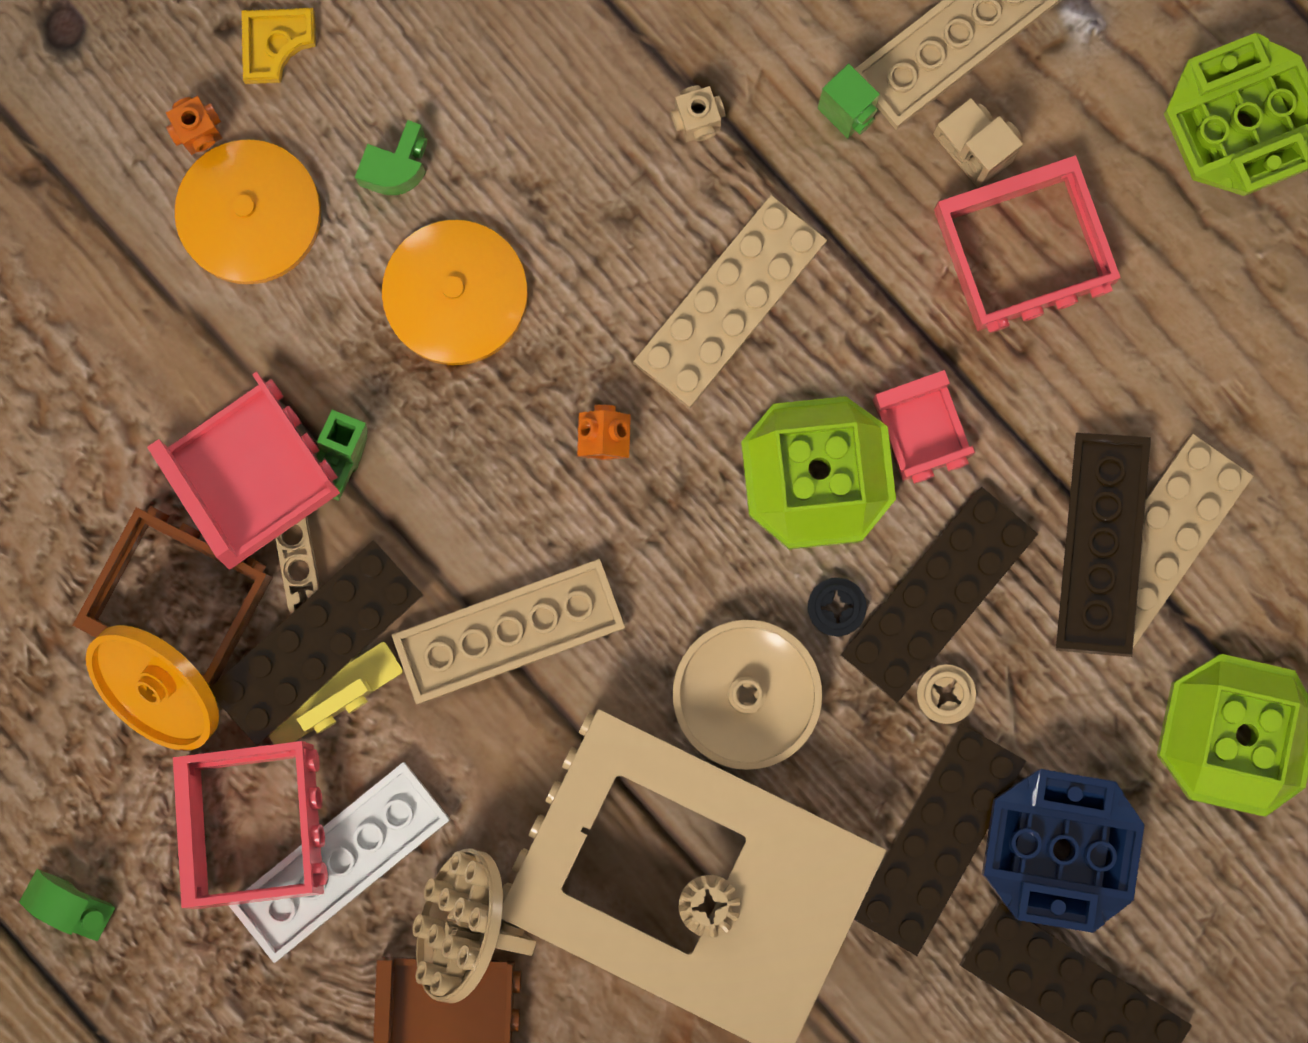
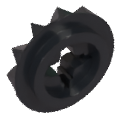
[807,578,867,637]

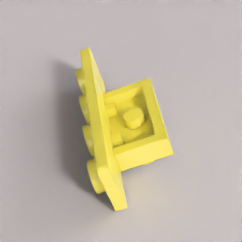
[269,642,403,744]

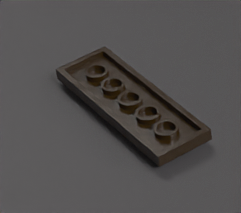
[1056,433,1151,657]
[840,487,1038,703]
[210,540,424,746]
[854,724,1026,956]
[959,902,1192,1043]

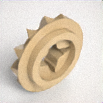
[916,664,976,724]
[679,875,740,937]

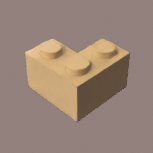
[933,98,1023,188]

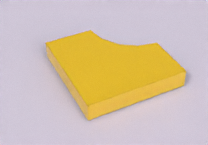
[241,8,316,84]

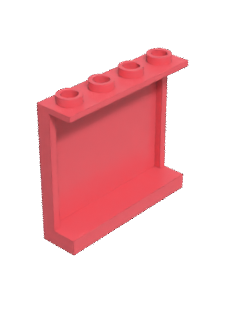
[147,371,340,570]

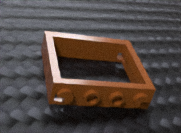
[72,506,273,687]

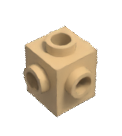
[670,85,725,142]

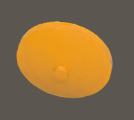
[175,139,321,284]
[382,220,528,365]
[86,625,219,751]

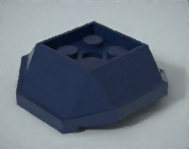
[982,769,1145,933]

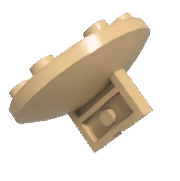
[413,849,536,1003]

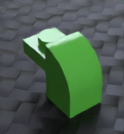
[355,120,427,195]
[316,410,368,501]
[19,869,115,942]

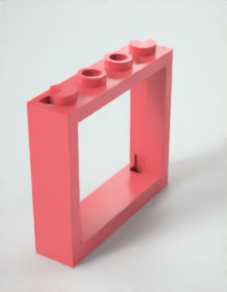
[934,155,1121,333]
[173,741,328,909]

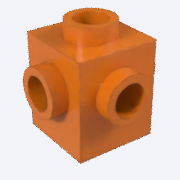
[166,95,223,155]
[577,405,631,460]

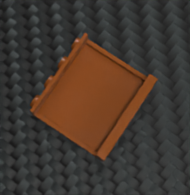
[373,957,521,1043]

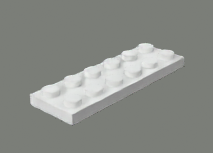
[228,762,451,963]

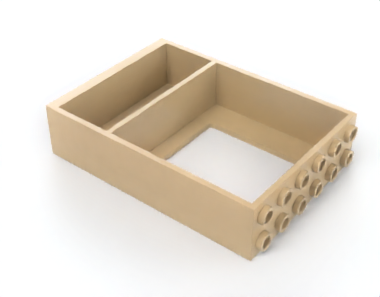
[502,709,887,1043]

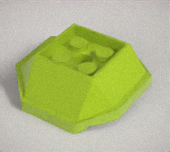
[1164,32,1308,196]
[741,396,896,550]
[1156,654,1308,817]

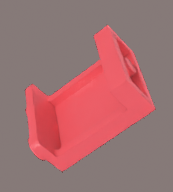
[872,370,975,484]

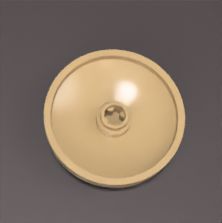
[673,620,822,770]

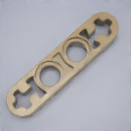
[275,517,321,615]

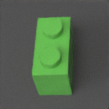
[818,63,880,139]

